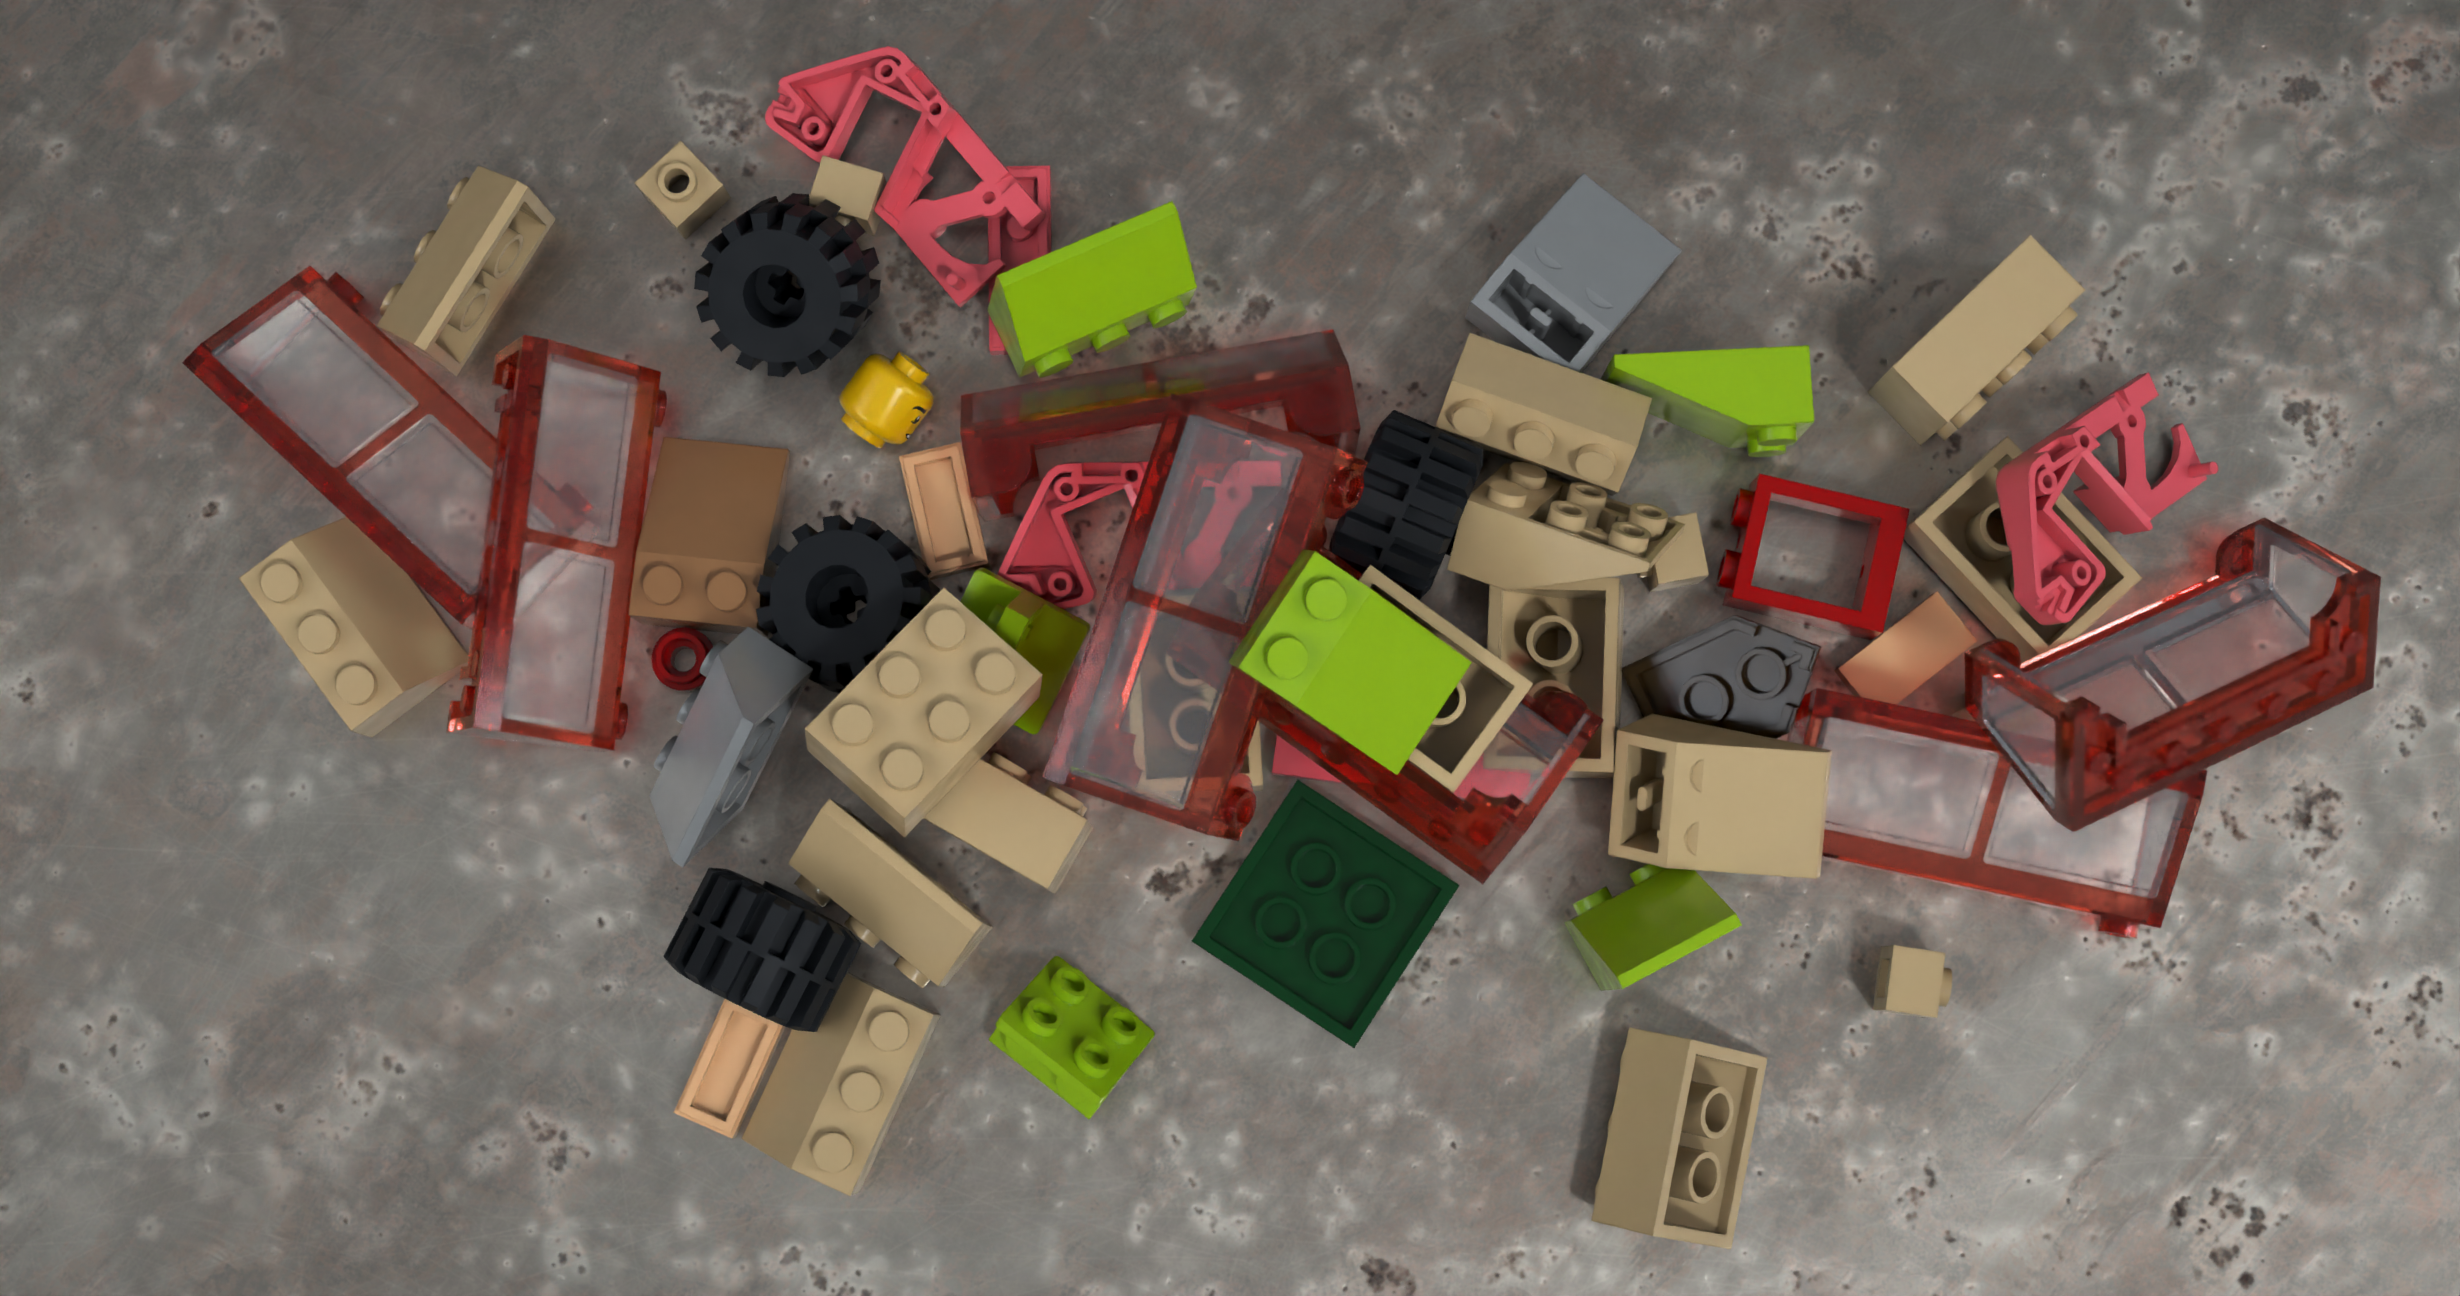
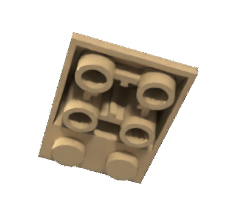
[1447,462,1685,591]
[1608,714,1832,879]

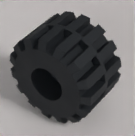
[694,193,881,377]
[1329,410,1483,600]
[756,515,940,693]
[664,868,862,1032]

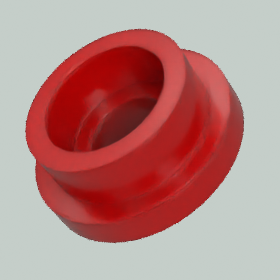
[651,627,713,691]

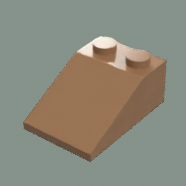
[628,437,790,637]

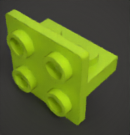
[960,568,1090,735]
[988,956,1155,1120]

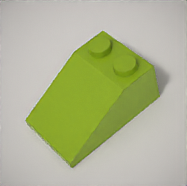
[1601,345,1814,457]
[1228,549,1472,775]
[1564,864,1742,991]

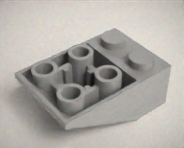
[1465,173,1682,373]

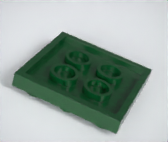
[1192,779,1460,1048]

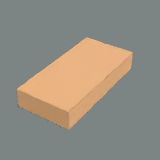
[899,442,990,580]
[1835,591,1977,721]
[673,999,785,1139]

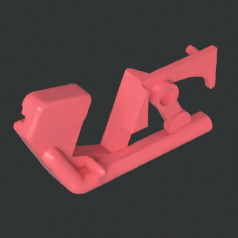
[765,46,1046,307]
[1995,373,2218,625]
[997,460,1296,609]

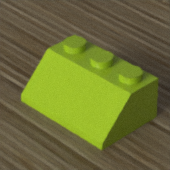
[987,201,1197,378]

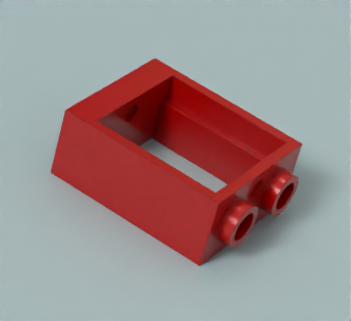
[1716,473,1910,640]

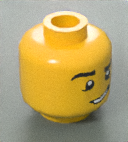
[839,351,934,448]

